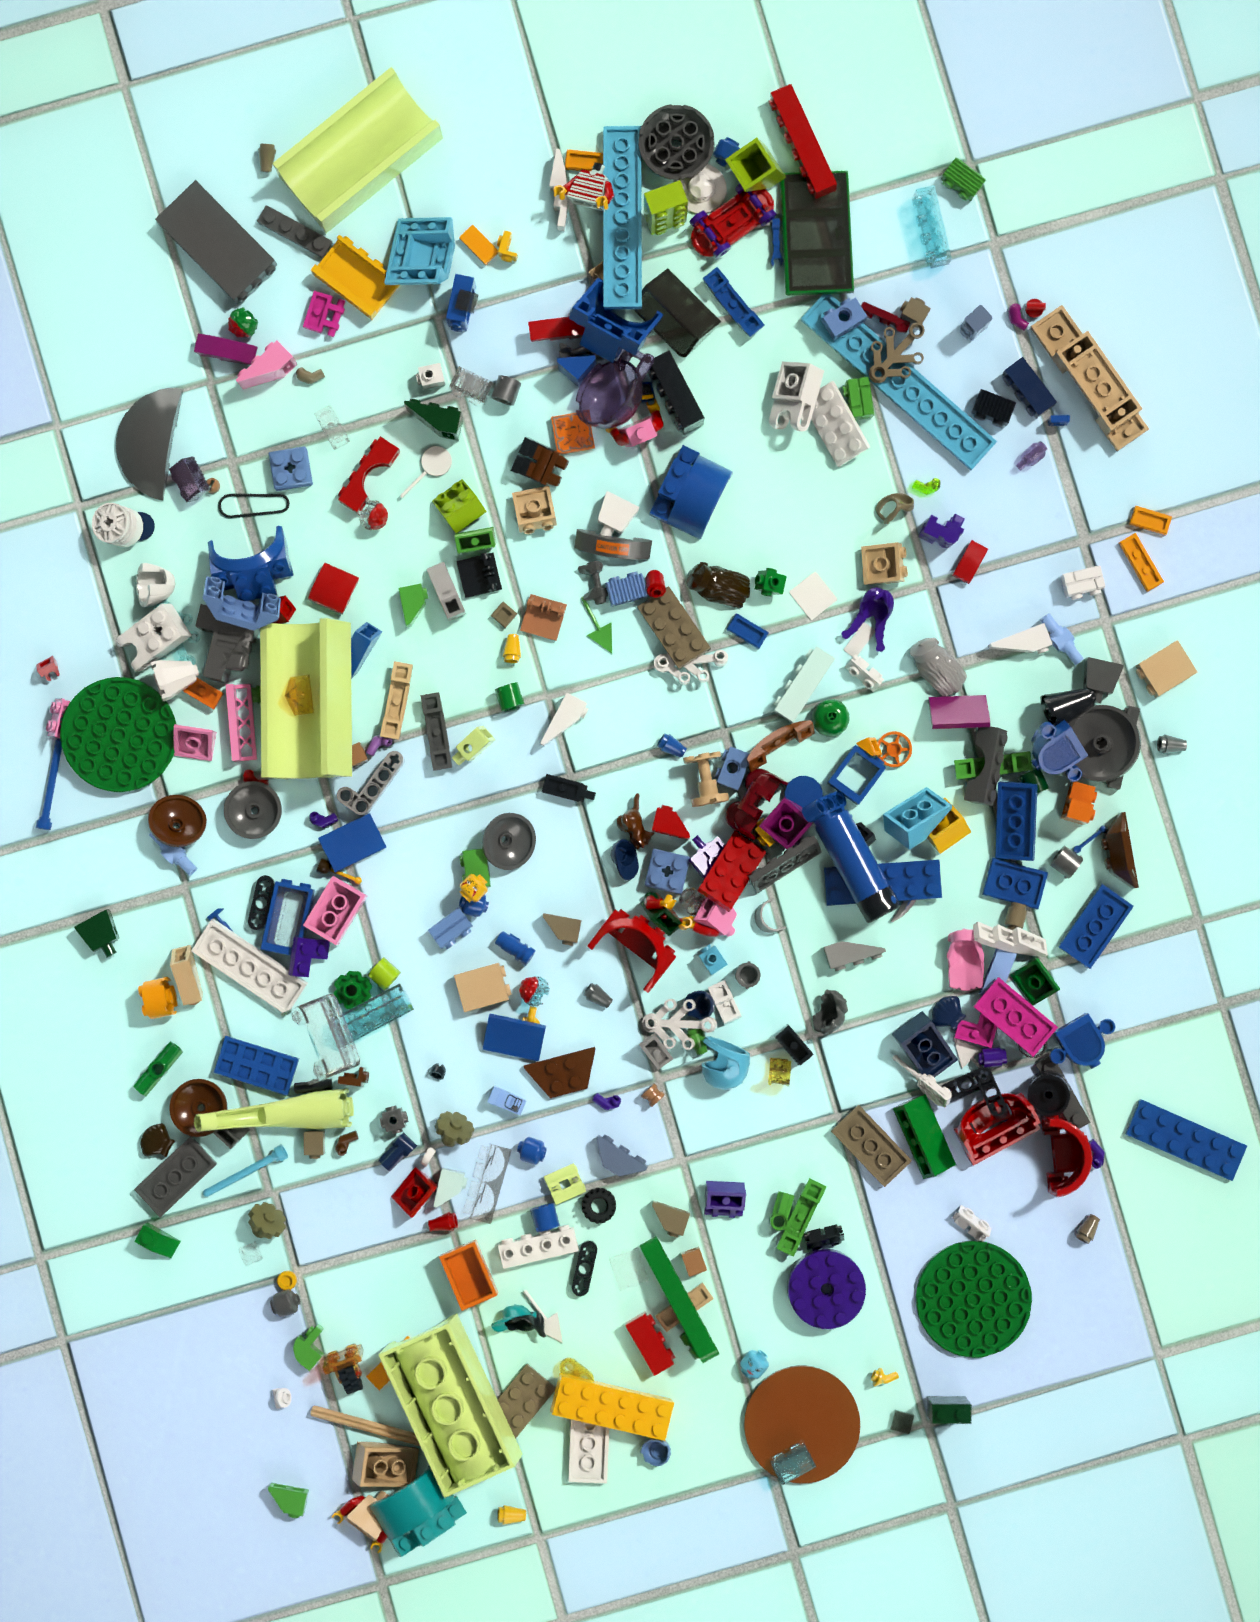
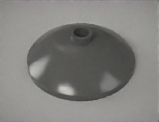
[224,781,282,839]
[482,813,536,870]

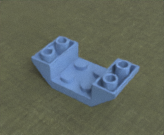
[202,576,281,631]

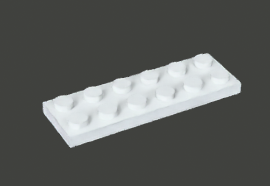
[191,919,308,1016]

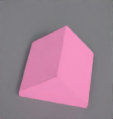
[174,724,217,761]

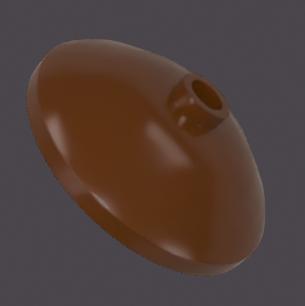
[148,795,207,847]
[169,1079,228,1137]

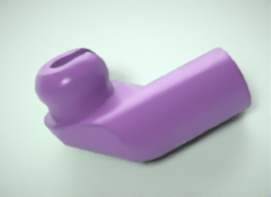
[365,735,392,756]

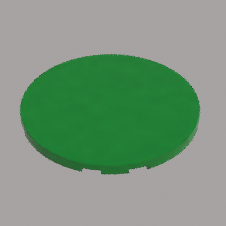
[60,677,177,792]
[916,1240,1032,1358]

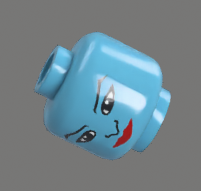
[740,1350,769,1379]

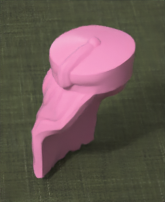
[947,928,984,991]

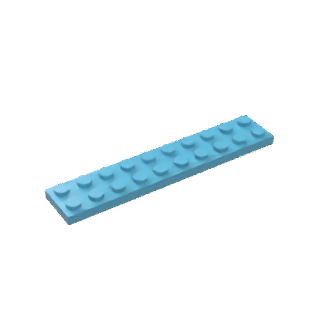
[603,126,642,310]

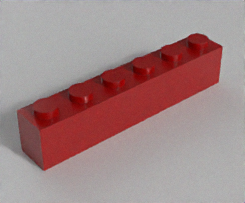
[768,84,837,199]

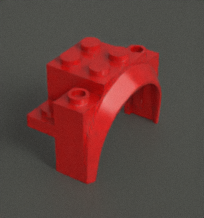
[587,909,677,993]

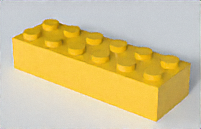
[550,1373,675,1441]

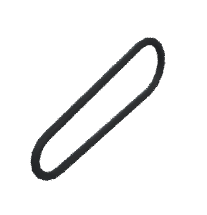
[218,493,290,518]

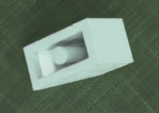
[433,1167,468,1208]

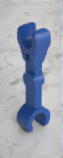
[771,218,783,267]

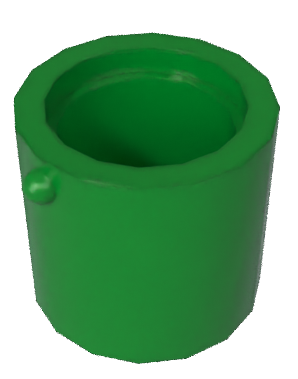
[495,682,525,712]

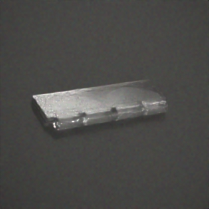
[462,1143,512,1224]

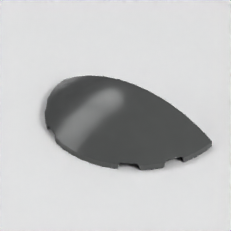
[116,388,183,501]

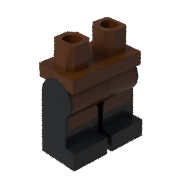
[510,437,569,487]

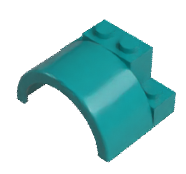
[370,1465,467,1557]

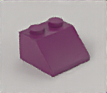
[759,797,814,849]

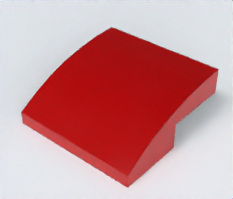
[308,563,359,615]

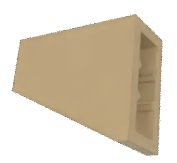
[170,945,203,1006]

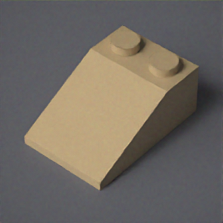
[352,1441,419,1487]

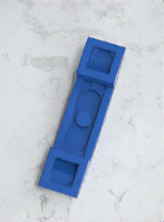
[702,267,765,337]

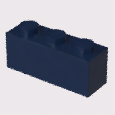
[1002,357,1057,419]

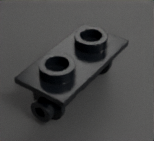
[804,1224,845,1250]

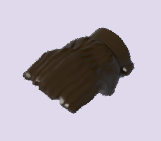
[686,562,750,609]

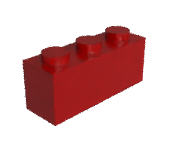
[625,1311,676,1376]

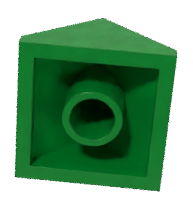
[1010,957,1060,1006]

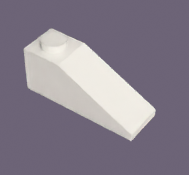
[988,623,1052,654]
[540,693,589,746]

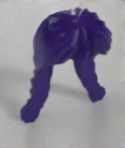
[841,587,894,653]

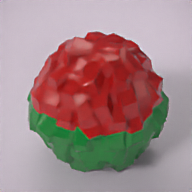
[228,307,259,338]

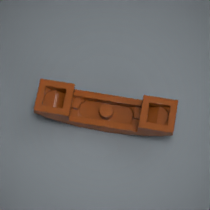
[747,720,815,772]

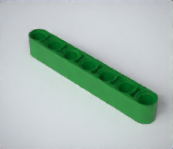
[639,1236,720,1364]

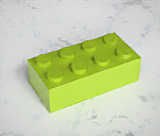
[643,180,688,235]

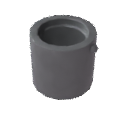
[491,375,522,406]
[1050,845,1083,879]
[735,961,761,989]

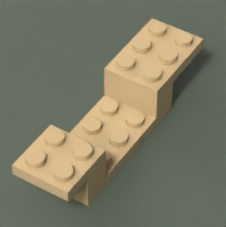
[1030,305,1149,451]

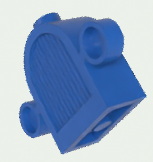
[1031,720,1088,782]
[1049,1013,1115,1069]

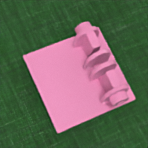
[46,698,70,738]

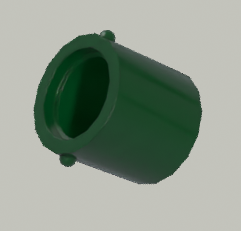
[1017,769,1049,793]

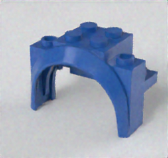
[207,526,294,601]

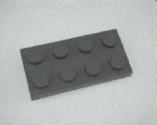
[749,835,822,894]
[134,1136,218,1218]

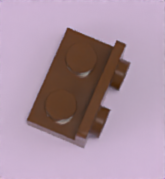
[338,1067,369,1087]

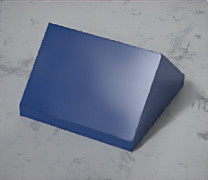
[557,355,596,387]

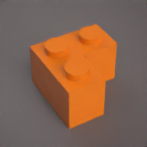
[1060,782,1097,825]

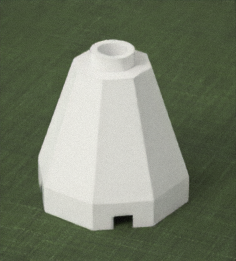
[151,660,199,701]

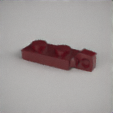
[861,302,911,334]

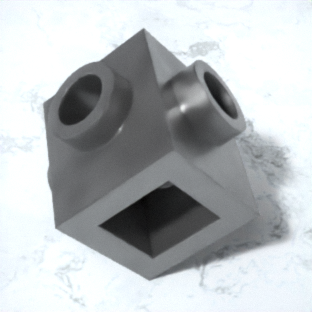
[379,1105,409,1134]

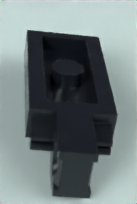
[542,774,596,802]

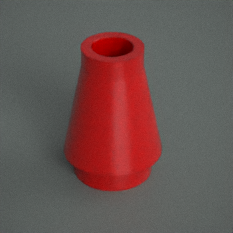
[428,1212,458,1232]

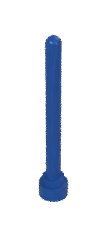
[35,739,62,830]

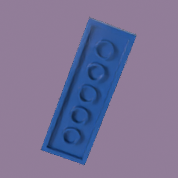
[824,860,942,906]
[1125,1099,1247,1181]

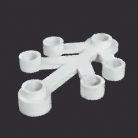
[654,636,728,685]
[642,998,717,1050]

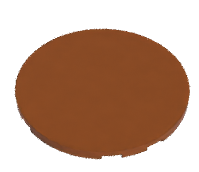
[744,1365,861,1484]

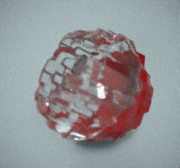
[357,500,388,531]

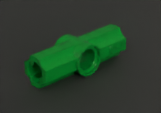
[133,1041,184,1097]

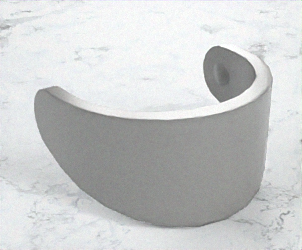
[755,898,786,933]

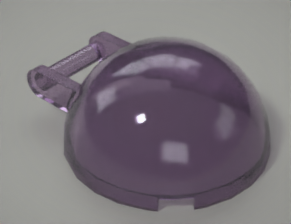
[575,349,654,429]

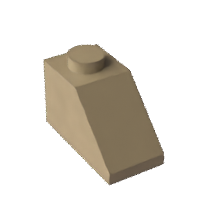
[543,913,582,946]
[652,1200,690,1238]

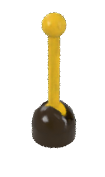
[316,858,362,884]

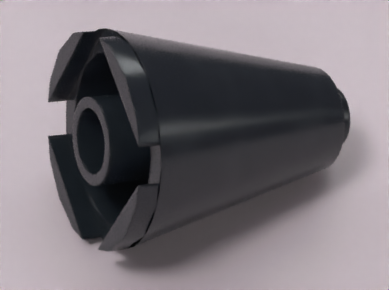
[1040,688,1096,726]

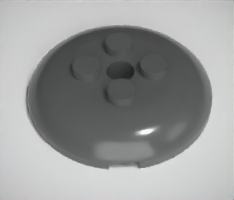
[639,104,714,180]

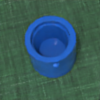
[530,1203,560,1232]

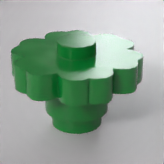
[333,971,373,1010]

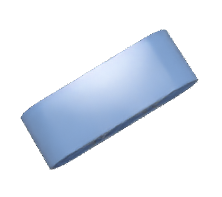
[979,948,1017,995]

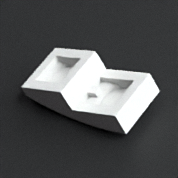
[708,980,742,1025]

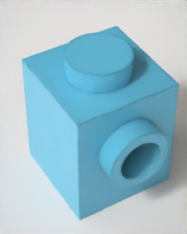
[699,944,728,975]

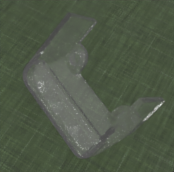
[281,993,360,1085]

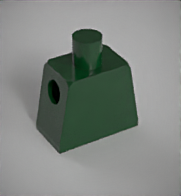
[74,909,120,958]

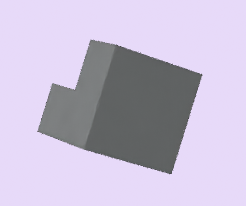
[213,1128,250,1149]

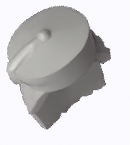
[909,637,967,697]

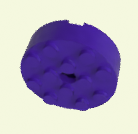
[787,1248,866,1329]

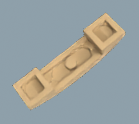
[380,661,413,740]

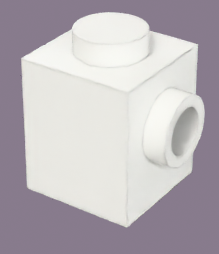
[416,363,445,390]

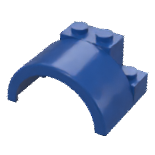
[569,278,663,363]
[649,445,733,539]

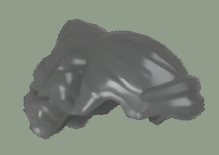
[813,989,848,1035]

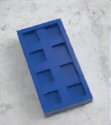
[214,1035,300,1096]

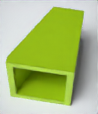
[725,137,786,192]

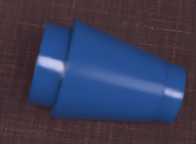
[657,733,687,758]

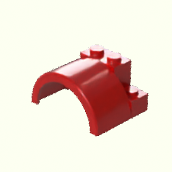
[1041,1115,1092,1197]

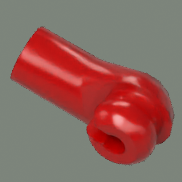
[242,769,269,786]

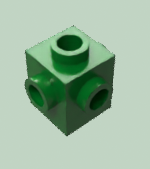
[754,568,787,597]

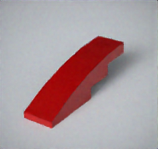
[528,317,585,342]

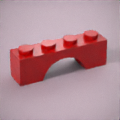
[338,436,401,515]

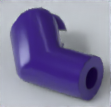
[592,1093,621,1110]

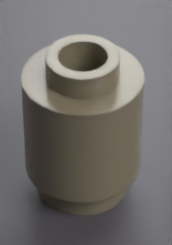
[1004,902,1027,930]

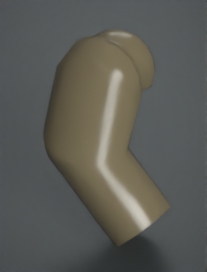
[296,367,325,384]

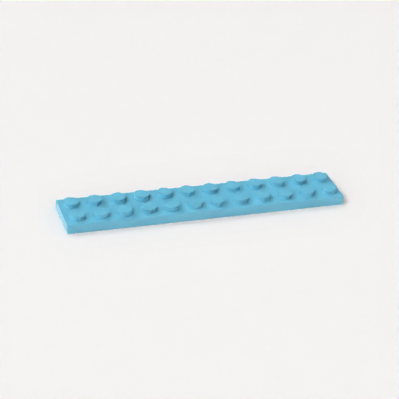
[801,294,997,471]

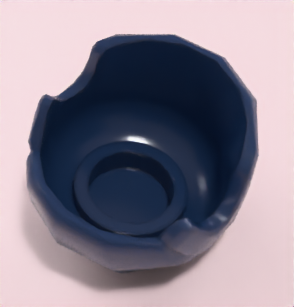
[684,990,715,1020]

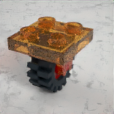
[323,1343,364,1395]

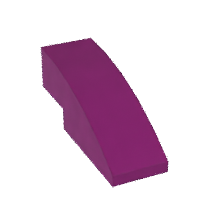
[194,333,258,365]

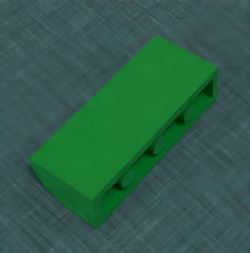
[892,1094,956,1179]

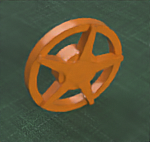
[878,731,912,767]

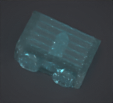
[771,1443,816,1485]

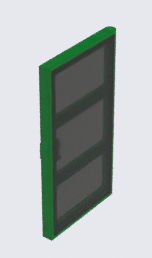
[780,171,854,296]

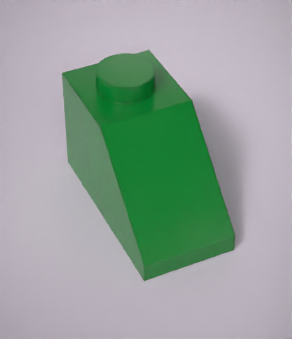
[134,1222,181,1258]

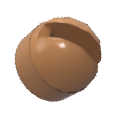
[204,478,220,494]

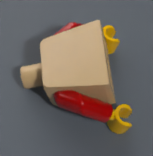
[332,1490,389,1553]

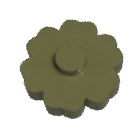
[435,1111,475,1147]
[248,1202,286,1239]

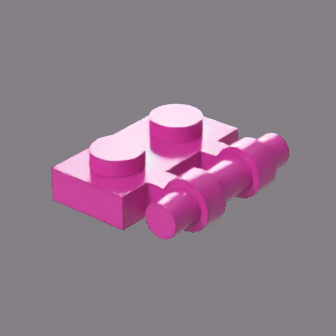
[303,291,345,337]

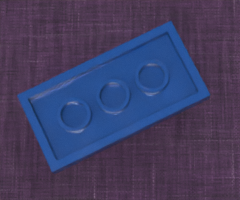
[995,781,1038,861]
[1058,884,1134,969]

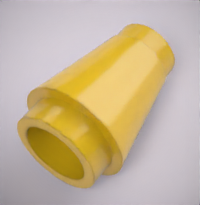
[502,634,521,663]
[497,1505,526,1525]

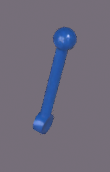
[1073,826,1107,853]

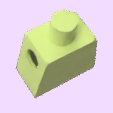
[452,726,496,766]

